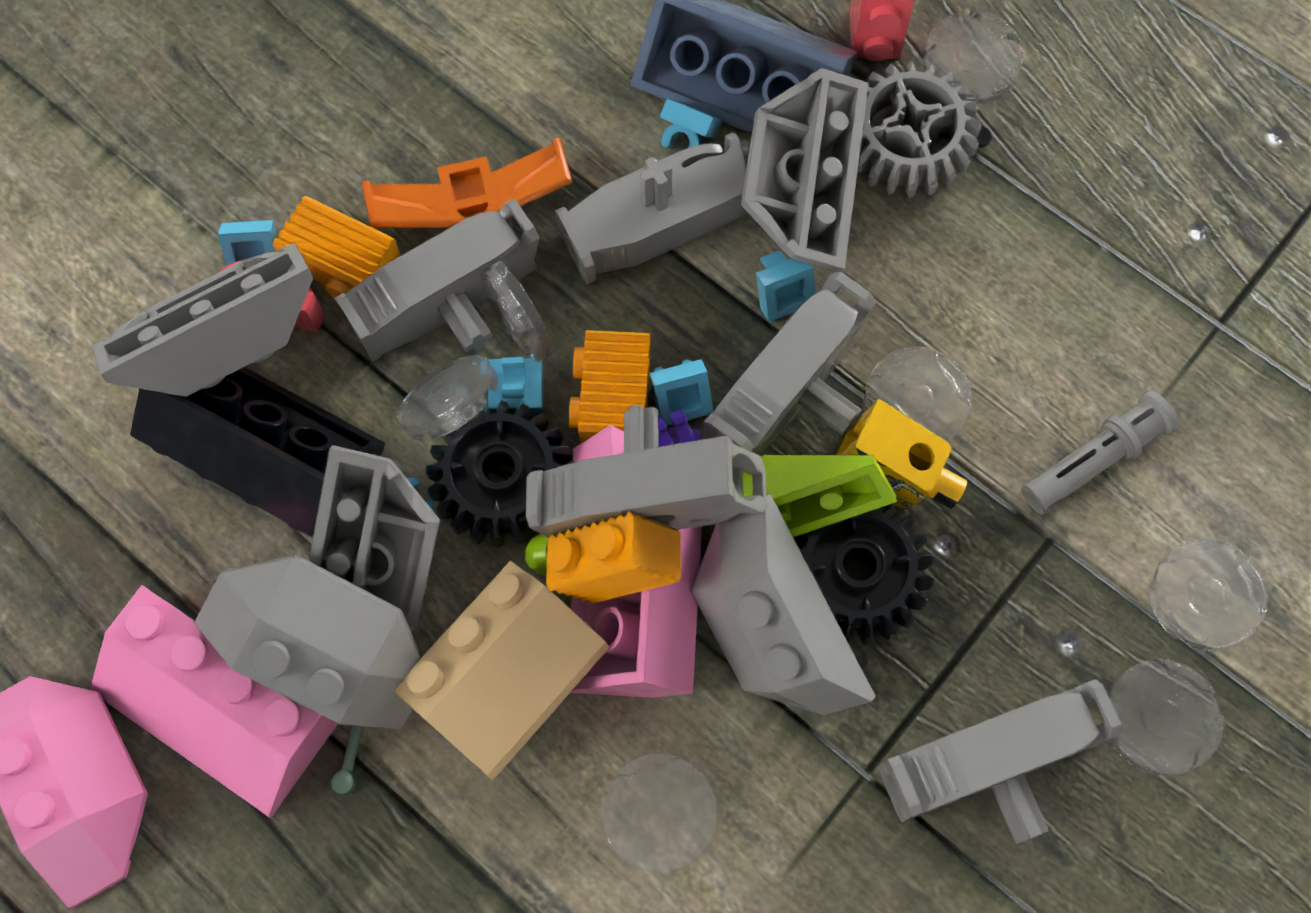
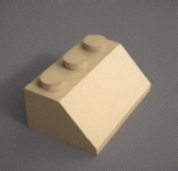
[393,560,610,781]

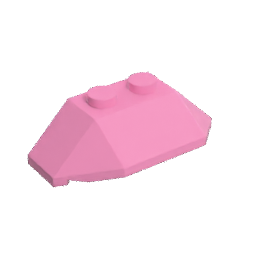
[0,676,148,909]

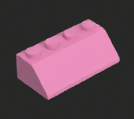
[571,526,702,698]
[90,585,338,818]

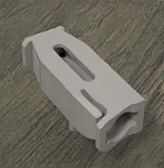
[555,132,750,284]
[334,198,540,362]
[703,272,876,456]
[526,405,767,538]
[879,679,1122,844]

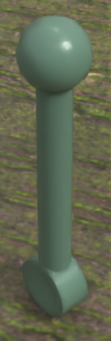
[331,725,363,794]

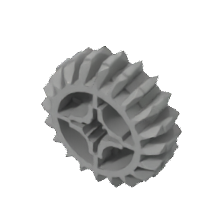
[857,60,981,199]

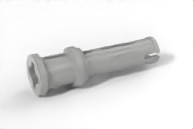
[1021,391,1179,515]

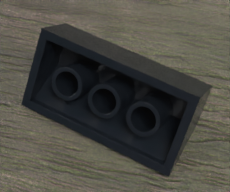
[130,367,385,537]

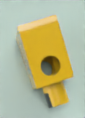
[836,399,967,509]

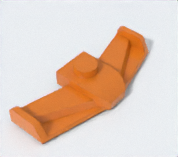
[361,137,573,228]

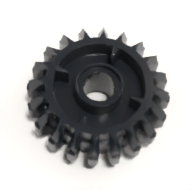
[426,399,573,548]
[793,503,934,646]

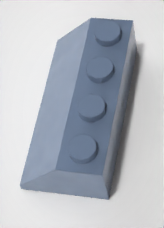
[630,0,858,133]

